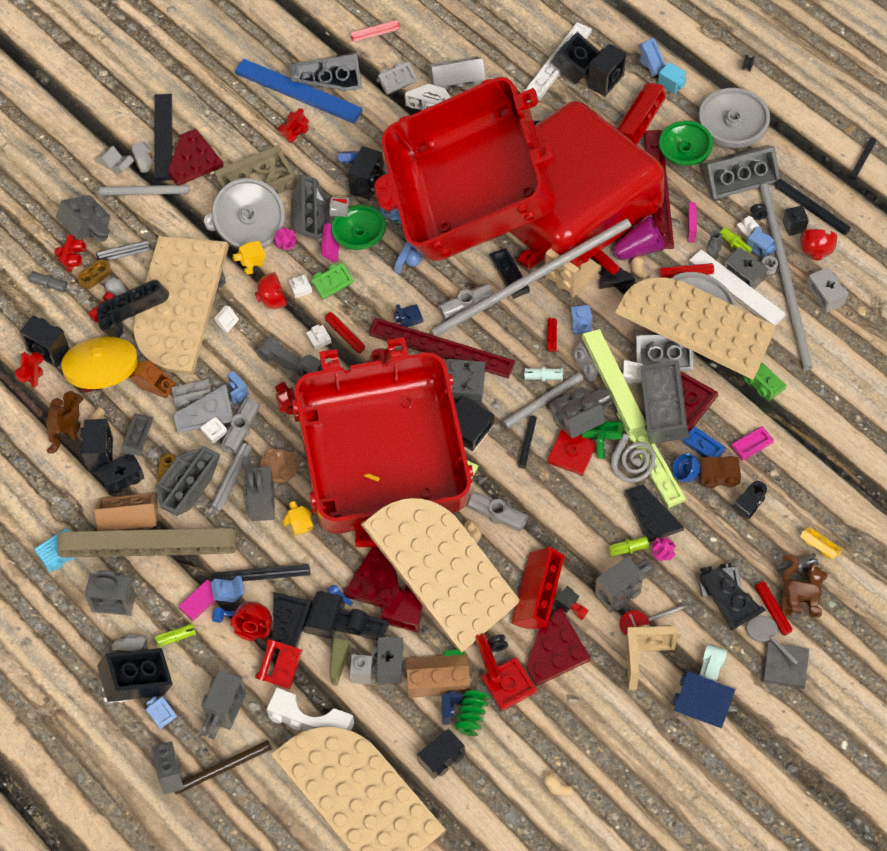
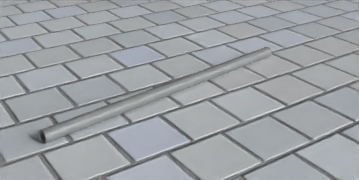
[760,184,813,370]
[431,218,631,336]

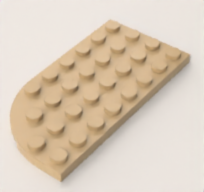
[134,236,229,375]
[615,278,777,380]
[361,498,519,652]
[271,727,446,851]

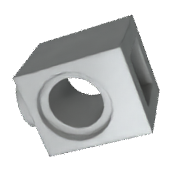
[350,654,373,685]

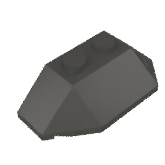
[291,174,330,240]
[156,446,220,516]

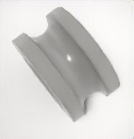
[762,256,778,275]

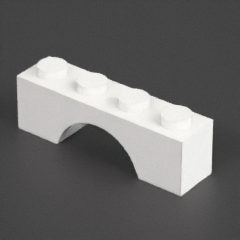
[267,688,354,731]

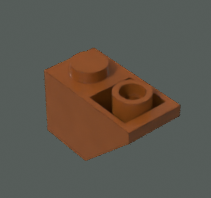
[128,360,176,398]

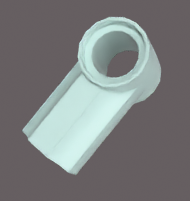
[700,644,728,680]

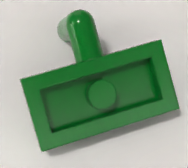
[582,421,623,459]

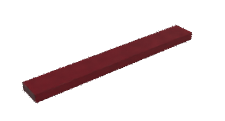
[644,130,674,249]
[369,317,515,379]

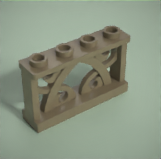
[214,145,298,194]

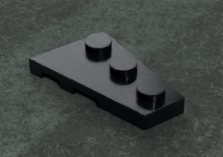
[625,484,684,543]

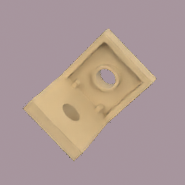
[545,249,601,298]
[625,624,678,690]

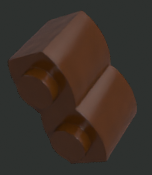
[699,456,741,488]

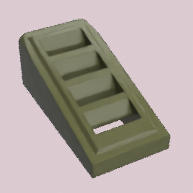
[330,638,350,686]

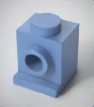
[747,226,776,259]
[570,305,592,335]

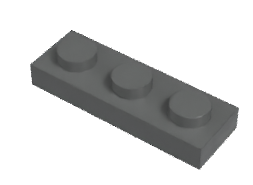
[121,413,153,456]

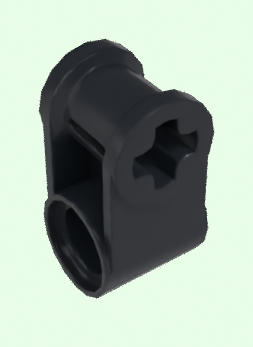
[732,481,767,519]

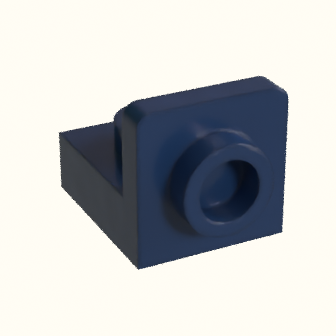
[394,304,423,327]
[442,691,462,725]

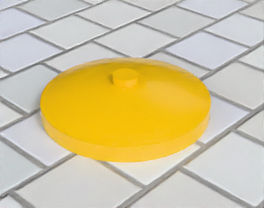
[62,336,138,389]

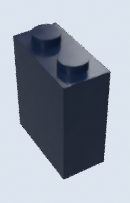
[672,670,736,729]

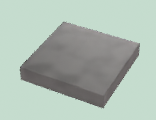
[763,642,809,689]

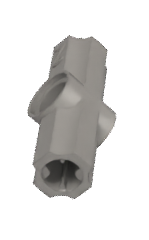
[438,283,494,320]
[221,398,260,454]
[467,491,528,532]

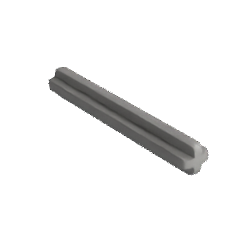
[211,443,251,511]

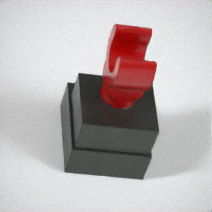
[553,585,588,620]

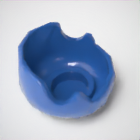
[672,453,700,483]

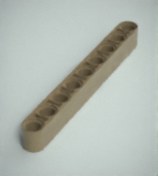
[57,528,237,558]

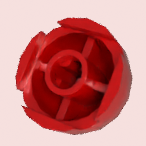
[800,229,838,261]
[255,272,287,310]
[230,601,272,641]

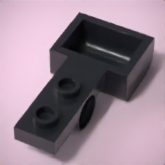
[303,591,389,640]

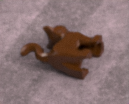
[46,390,84,454]
[781,554,828,618]

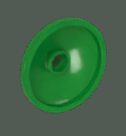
[659,121,713,166]
[331,205,386,250]

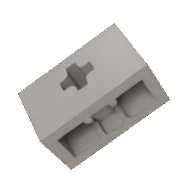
[807,267,848,313]

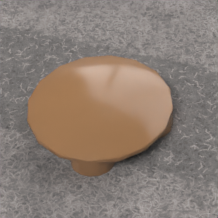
[260,448,298,483]

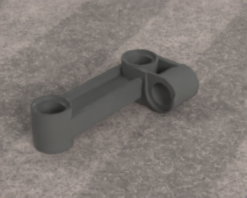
[256,336,322,377]

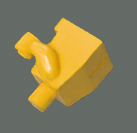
[233,241,266,275]
[282,501,313,537]

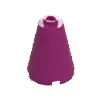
[613,216,666,260]

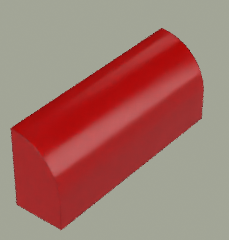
[616,83,666,144]
[511,546,565,629]

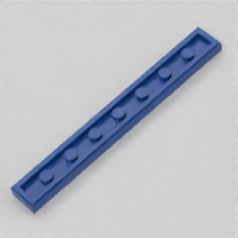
[235,59,363,124]

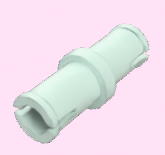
[525,367,563,382]

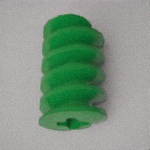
[455,690,490,737]

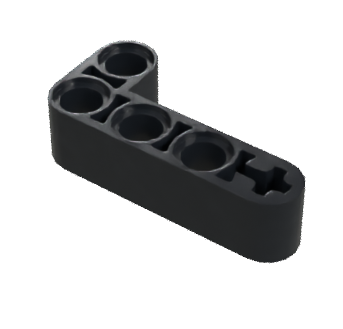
[97,280,169,338]

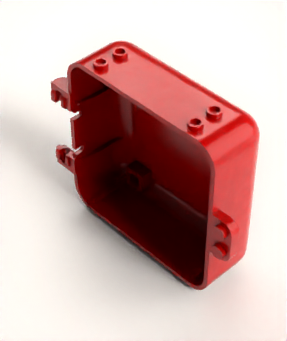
[374,77,556,261]
[511,101,664,270]
[292,337,473,534]

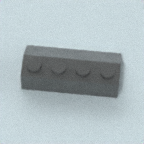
[701,145,780,200]

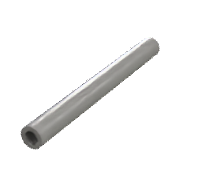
[99,185,189,196]
[502,372,584,429]

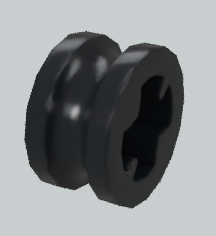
[742,55,755,72]
[750,203,768,220]
[488,634,508,652]

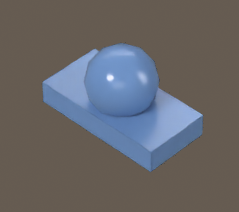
[639,38,666,77]
[394,241,422,274]

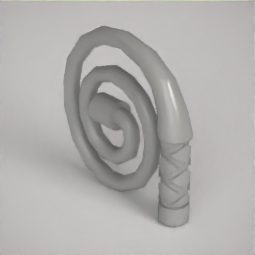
[611,433,656,483]

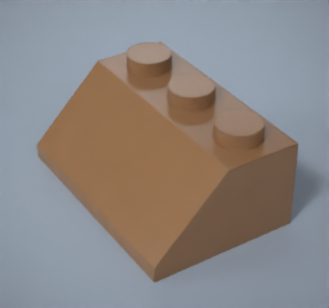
[94,492,158,531]
[406,654,470,698]

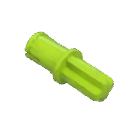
[720,227,752,253]
[608,536,649,557]
[155,623,196,647]

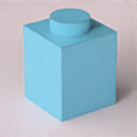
[658,62,686,94]

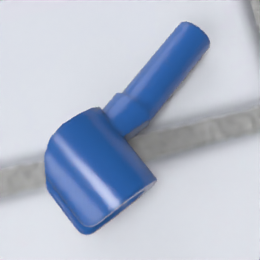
[327,585,353,606]
[212,608,234,623]

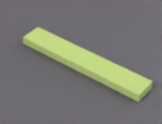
[582,329,647,433]
[616,412,686,508]

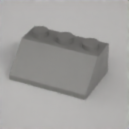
[428,56,486,89]
[634,330,693,371]

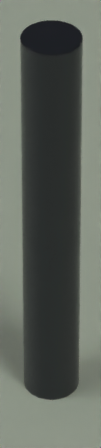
[849,137,877,180]
[518,415,537,469]

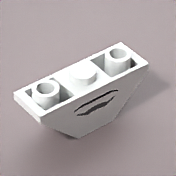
[405,84,450,110]

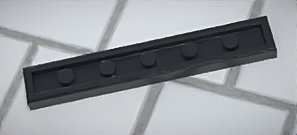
[154,93,173,181]

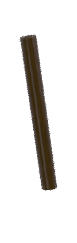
[175,740,272,795]

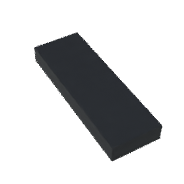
[490,248,530,299]

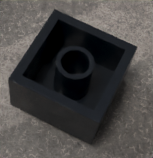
[551,31,600,84]
[587,43,626,97]
[348,146,385,201]
[20,315,69,368]
[79,419,114,472]

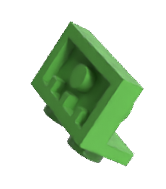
[310,263,354,300]
[743,362,786,401]

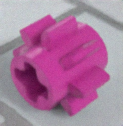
[274,228,297,250]
[651,537,676,561]

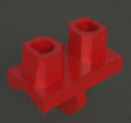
[278,108,309,143]
[54,235,86,272]
[15,352,43,388]
[275,381,296,415]

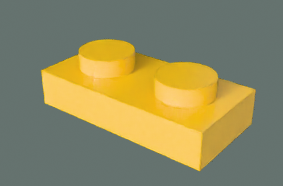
[800,527,843,559]

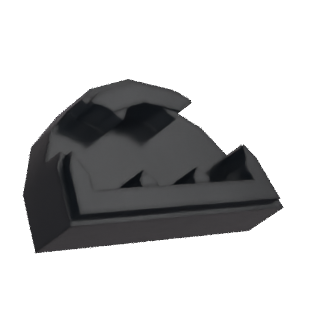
[599,267,635,289]

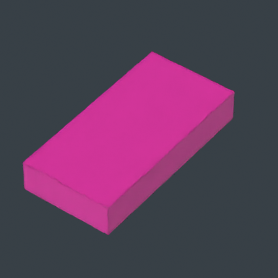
[687,202,697,242]
[321,223,339,263]
[731,426,774,461]
[178,580,216,621]

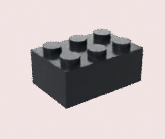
[97,648,173,702]

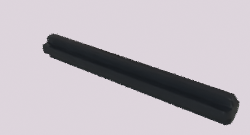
[775,179,851,235]
[211,564,310,581]

